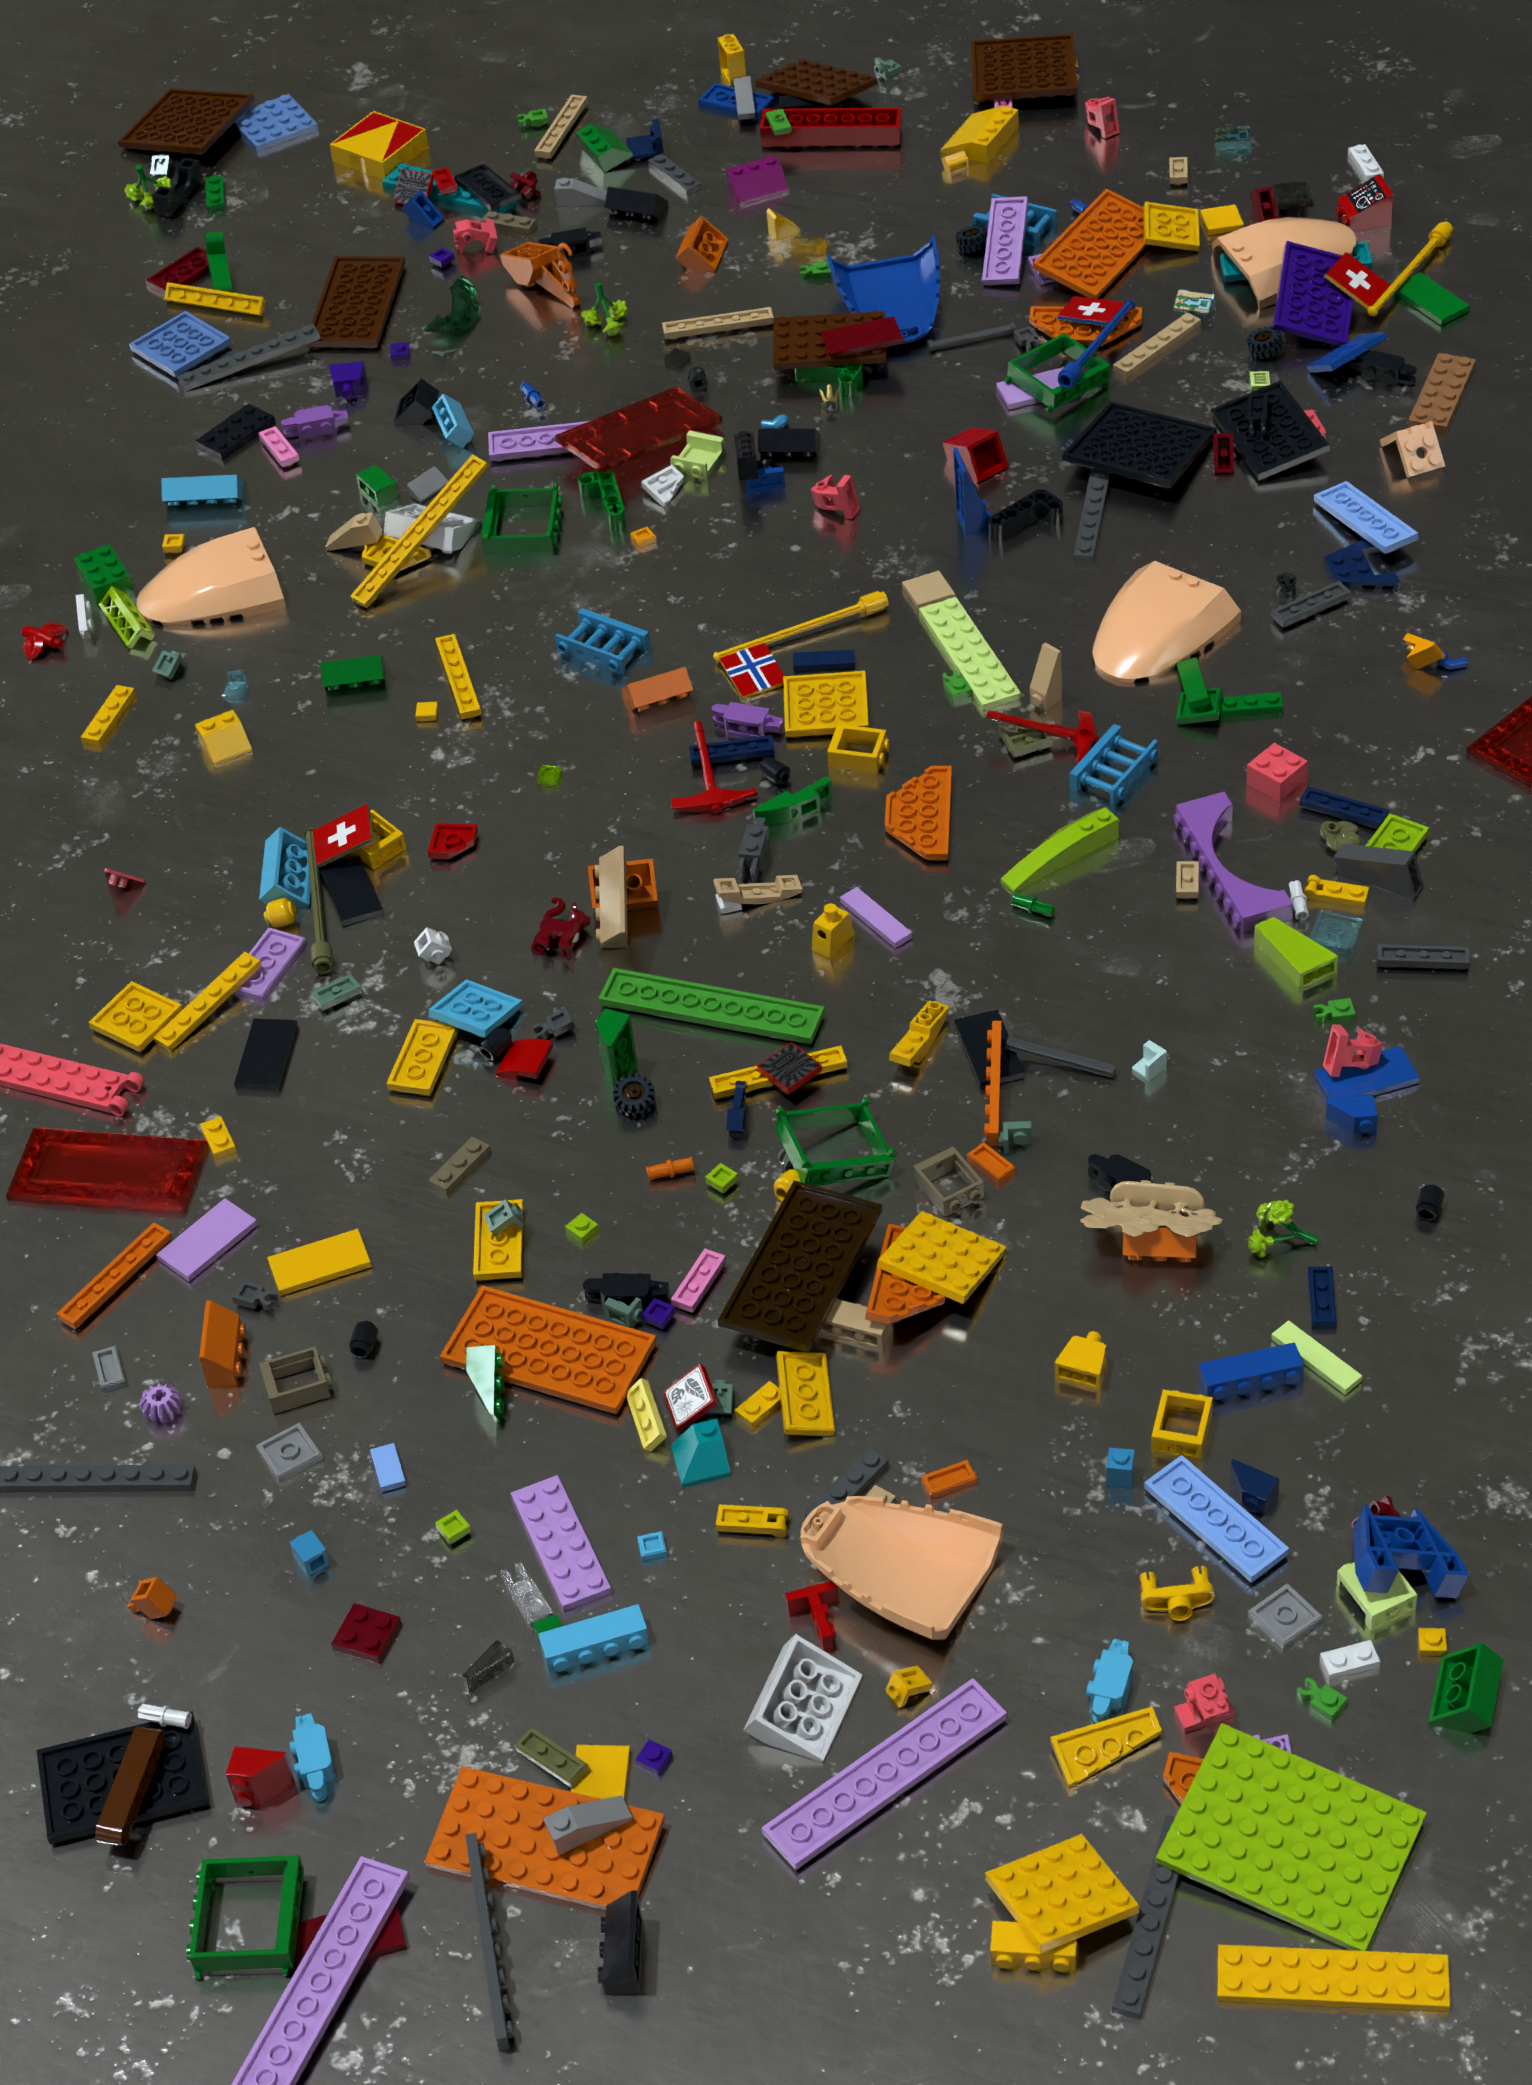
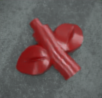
[21,622,68,661]

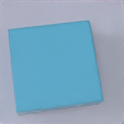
[637,1531,668,1562]

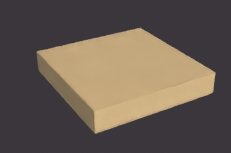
[902,570,955,610]

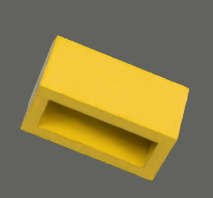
[941,151,969,174]

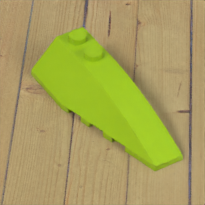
[1001,807,1119,893]

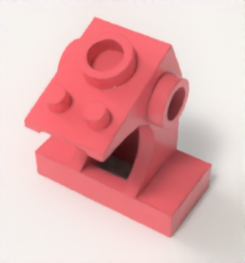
[1085,97,1120,139]
[453,218,498,254]
[810,474,860,519]
[1323,1024,1383,1077]
[1174,1673,1235,1734]

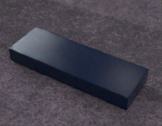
[793,650,855,671]
[1308,1266,1337,1329]

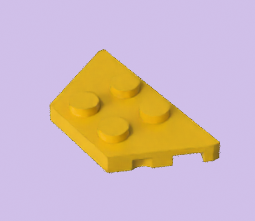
[362,534,432,572]

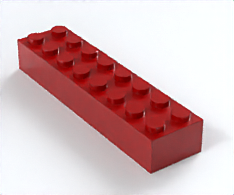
[760,108,902,147]

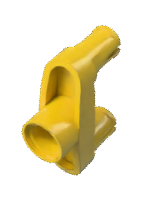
[1139,1566,1215,1621]

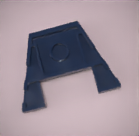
[1324,539,1401,589]

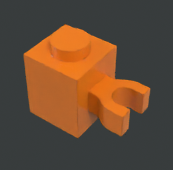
[127,1577,178,1619]

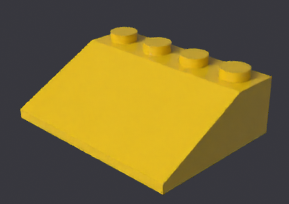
[940,106,1019,164]

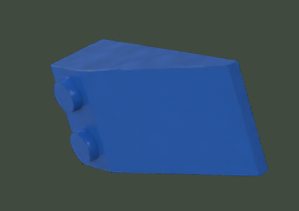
[953,447,991,535]

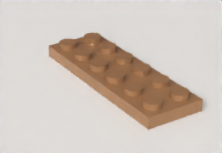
[1408,353,1476,433]

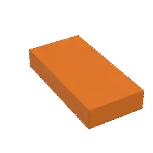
[967,1142,1016,1185]
[921,1460,978,1500]

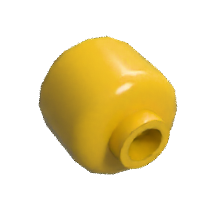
[264,897,298,929]
[774,1169,800,1202]

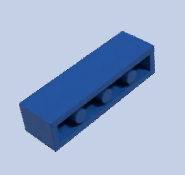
[1198,1342,1304,1400]

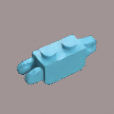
[1086,1639,1133,1724]
[290,1713,336,1802]

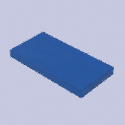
[698,83,775,120]
[1307,332,1387,373]
[1314,1046,1420,1099]

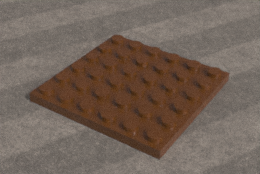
[971,34,1078,102]
[118,88,255,155]

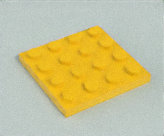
[783,671,869,737]
[877,1211,1006,1304]
[985,1834,1139,1953]

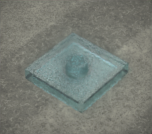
[1309,910,1364,955]

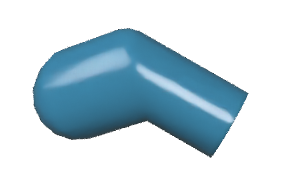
[761,414,789,429]

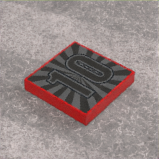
[393,169,435,205]
[757,1042,822,1095]

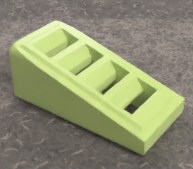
[1250,371,1270,392]

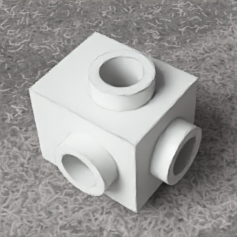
[414,927,452,965]

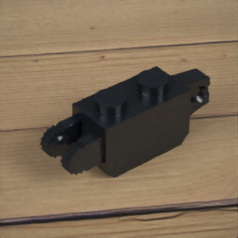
[538,227,602,259]
[1349,350,1417,386]
[1088,1154,1153,1192]
[583,1273,670,1311]

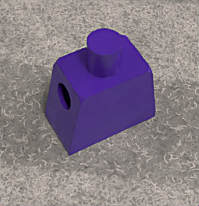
[329,361,367,399]

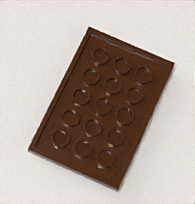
[755,59,878,106]
[773,311,886,370]

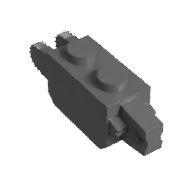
[737,817,770,877]

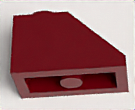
[1250,186,1278,222]
[1213,433,1234,473]

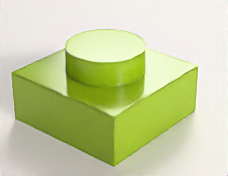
[705,1163,739,1193]
[565,1213,599,1244]
[435,1510,471,1544]

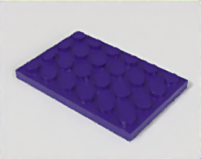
[1272,241,1358,347]

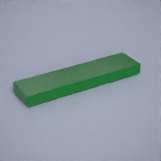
[1176,657,1210,709]

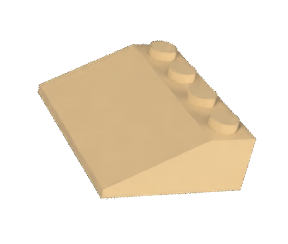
[595,846,628,948]

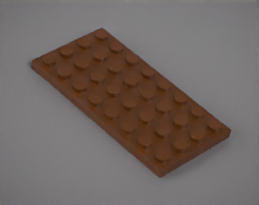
[306,256,405,348]

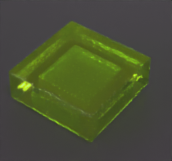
[537,766,562,786]

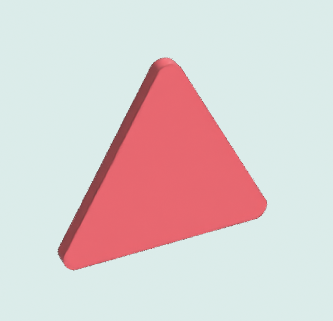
[104,868,145,888]

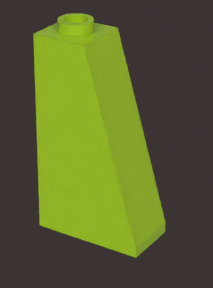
[1254,917,1338,990]

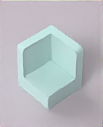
[1132,1040,1167,1082]

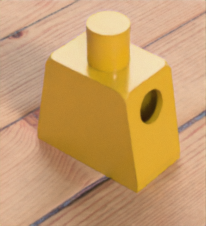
[812,903,855,959]
[1055,1331,1107,1390]

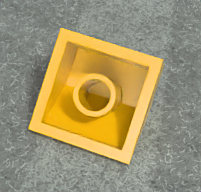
[195,710,252,766]

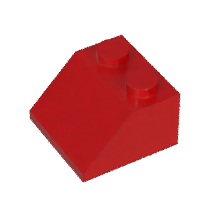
[226,1746,295,1806]

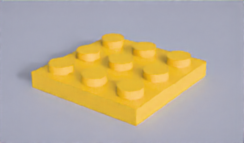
[1143,202,1200,251]
[88,981,183,1052]

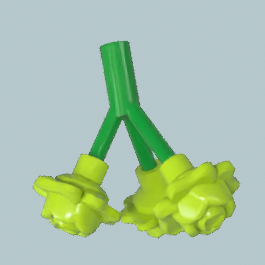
[124,164,171,210]
[581,283,628,336]
[1248,1200,1318,1258]

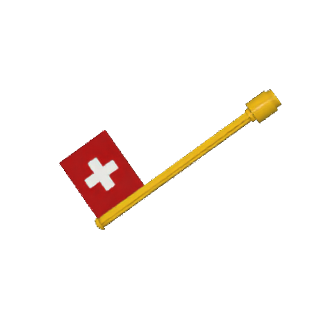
[1324,222,1453,317]

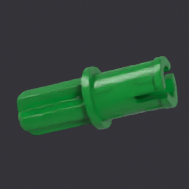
[1011,892,1055,917]

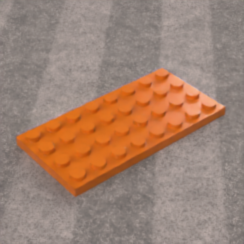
[1032,189,1148,299]
[439,1285,657,1414]
[425,1766,665,1911]

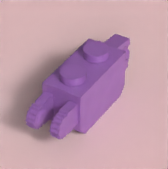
[281,405,349,439]
[711,702,784,738]

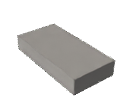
[92,1346,127,1393]

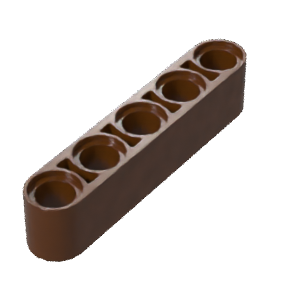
[95,1726,165,1846]

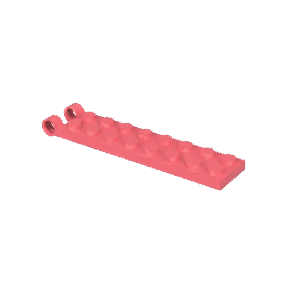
[0,1044,145,1117]

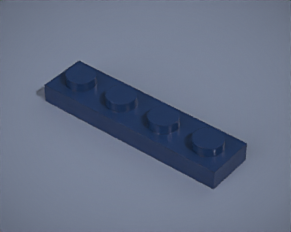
[689,735,775,766]
[1299,786,1389,829]

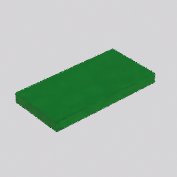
[1394,272,1470,325]

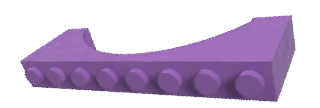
[1173,792,1293,934]

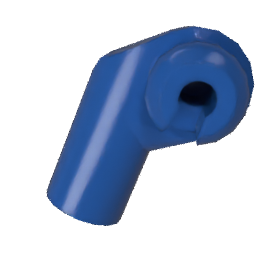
[1437,652,1468,670]

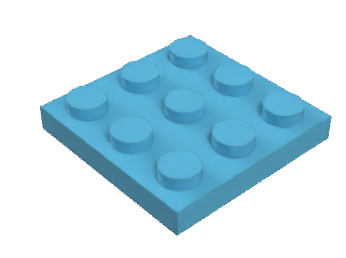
[429,979,522,1038]

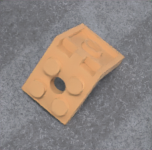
[1380,421,1445,478]

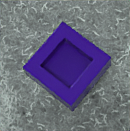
[429,247,455,268]
[390,342,410,361]
[642,1298,676,1329]
[635,1739,673,1776]

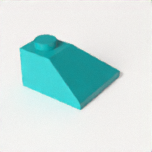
[671,1419,731,1487]

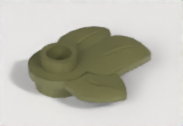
[1320,821,1360,852]

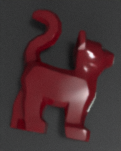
[531,897,591,960]

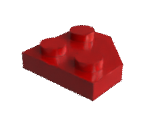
[427,823,478,859]

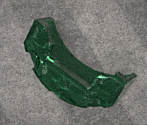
[424,275,480,334]

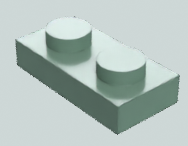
[311,974,362,1011]

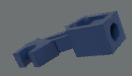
[726,1081,747,1133]

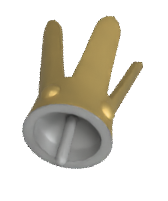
[820,384,839,412]

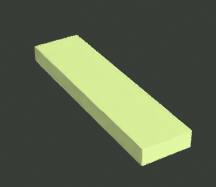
[1271,1320,1362,1395]

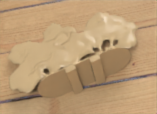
[1080,1180,1223,1237]

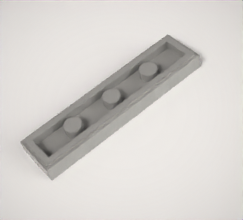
[733,76,755,120]

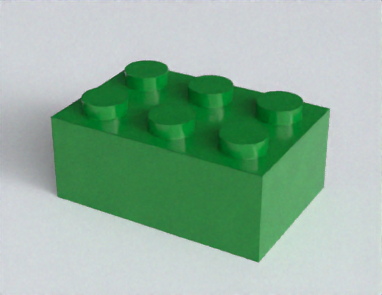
[73,544,134,607]

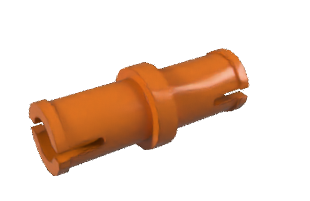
[646,1156,695,1181]

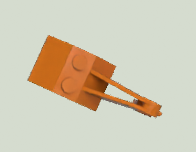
[500,242,581,308]

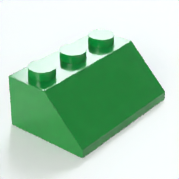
[576,124,634,173]
[320,655,385,691]
[595,1008,637,1089]
[1428,1642,1503,1733]

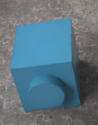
[1106,1447,1135,1488]
[289,1530,330,1577]

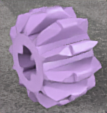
[140,1382,183,1424]

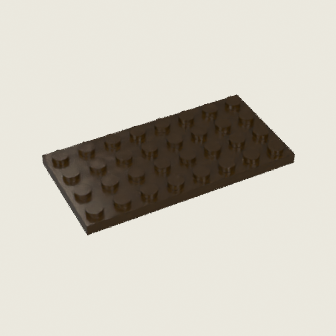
[718,1181,883,1353]

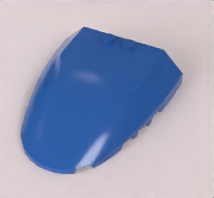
[826,236,940,344]

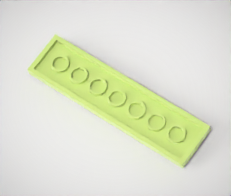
[919,597,1021,711]

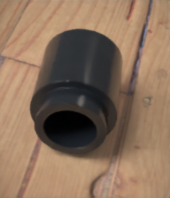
[759,757,790,785]
[479,1028,512,1061]
[1415,1185,1444,1221]
[349,1321,378,1358]

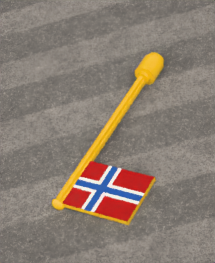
[713,591,889,700]

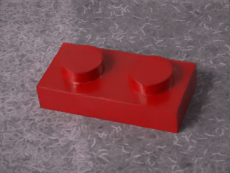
[431,167,458,195]

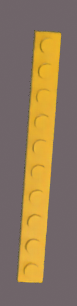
[350,455,489,609]

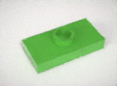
[766,109,792,136]

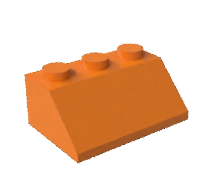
[675,216,728,272]
[621,667,693,712]
[588,858,658,914]
[1123,1226,1197,1262]
[199,1300,246,1388]

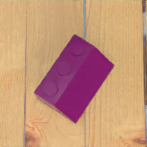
[726,156,789,206]

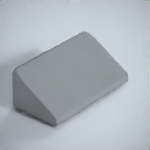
[407,467,449,503]

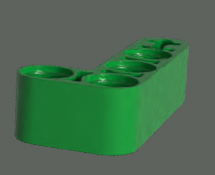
[205,231,233,293]
[794,365,863,398]
[578,469,626,530]

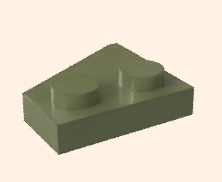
[998,726,1053,757]

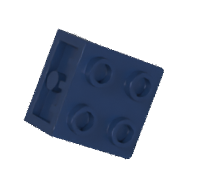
[626,118,664,160]

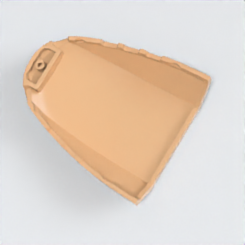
[1212,217,1357,309]
[136,527,286,626]
[1092,561,1241,683]
[801,1496,1003,1640]

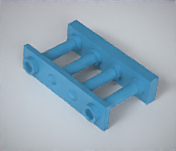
[973,194,1057,248]
[555,608,651,676]
[1069,724,1159,806]

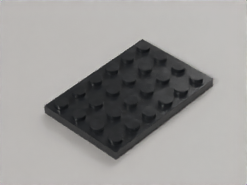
[1210,380,1330,480]
[36,1711,209,1844]

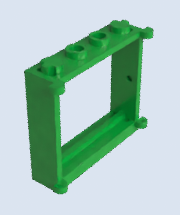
[1004,333,1111,413]
[481,482,563,554]
[775,1097,898,1186]
[186,1855,304,1979]

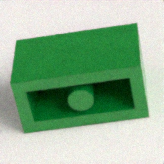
[356,465,398,507]

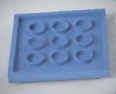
[232,94,319,152]
[129,311,232,378]

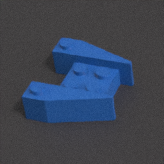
[1353,1505,1470,1598]

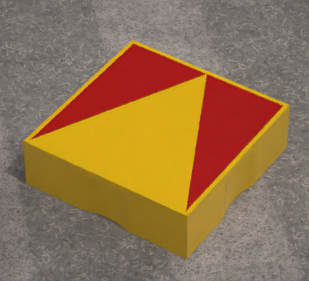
[330,111,429,180]

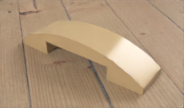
[713,875,803,904]

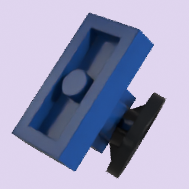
[745,458,785,492]

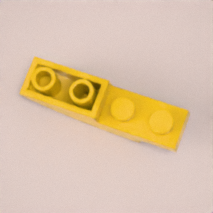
[889,1000,950,1067]

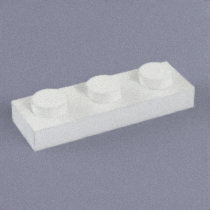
[1348,145,1384,181]

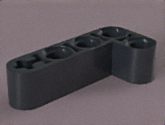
[987,489,1063,542]

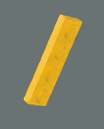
[80,685,136,747]

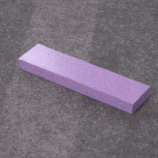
[840,887,912,948]

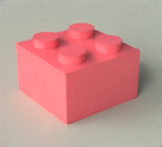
[1246,743,1308,802]

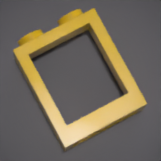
[718,34,746,87]
[827,724,890,773]
[351,809,407,870]
[1151,1389,1213,1460]

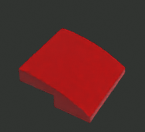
[495,1039,553,1081]

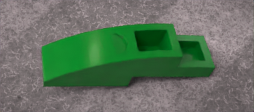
[752,776,833,826]

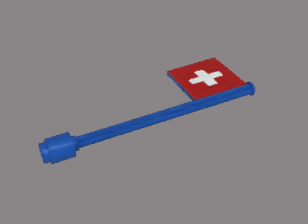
[1057,296,1135,388]

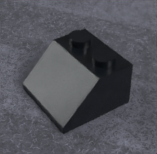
[393,378,439,425]

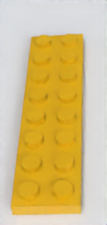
[1217,1945,1450,2012]

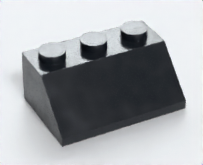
[604,187,668,221]
[758,429,820,458]
[598,1890,642,1995]

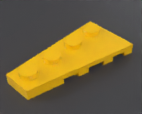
[1050,1706,1162,1790]

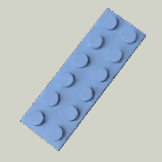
[1314,481,1418,554]
[1144,1455,1289,1583]

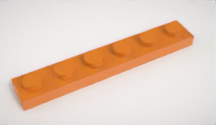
[984,1021,1002,1147]
[56,1222,173,1330]

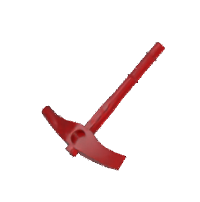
[986,710,1099,766]
[672,721,758,815]

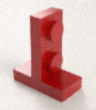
[785,1581,839,1652]

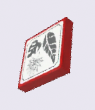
[663,1364,719,1432]

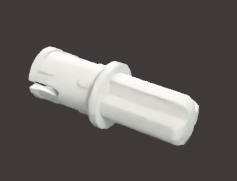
[1289,880,1309,921]
[138,1704,192,1729]

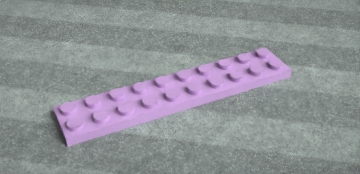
[762,1678,1007,1870]
[231,1856,410,2085]

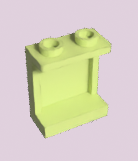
[670,430,726,480]
[1337,1562,1417,1631]

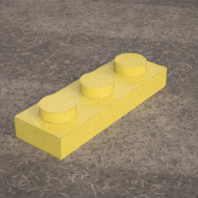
[626,1378,667,1452]

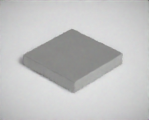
[256,1423,323,1483]
[1248,1583,1323,1650]

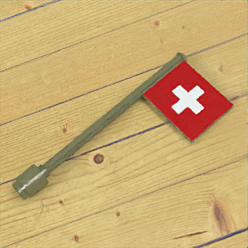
[304,804,374,974]

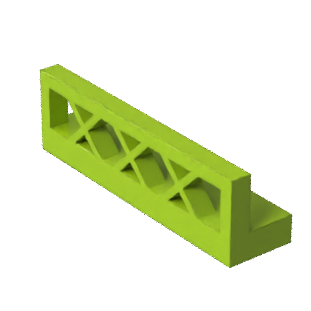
[99,586,156,648]

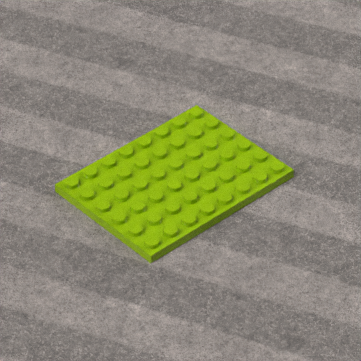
[1155,1723,1427,1951]

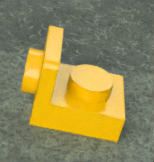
[886,1665,933,1708]

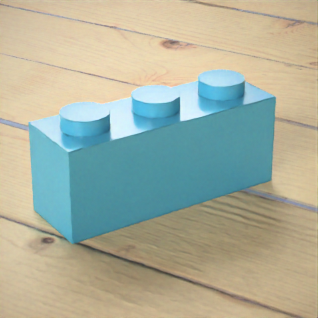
[432,394,475,448]

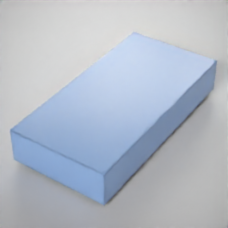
[370,1443,406,1493]

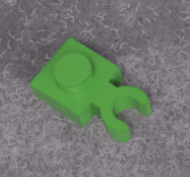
[517,109,549,127]
[799,261,832,280]
[943,669,972,701]
[1313,998,1356,1023]
[1297,1678,1348,1722]

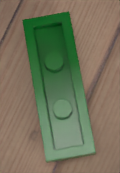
[206,175,225,212]
[1220,692,1283,718]

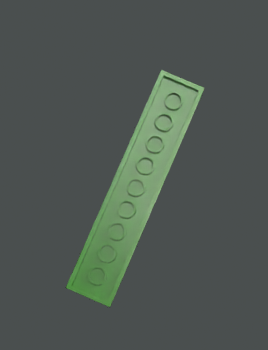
[598,968,825,1044]

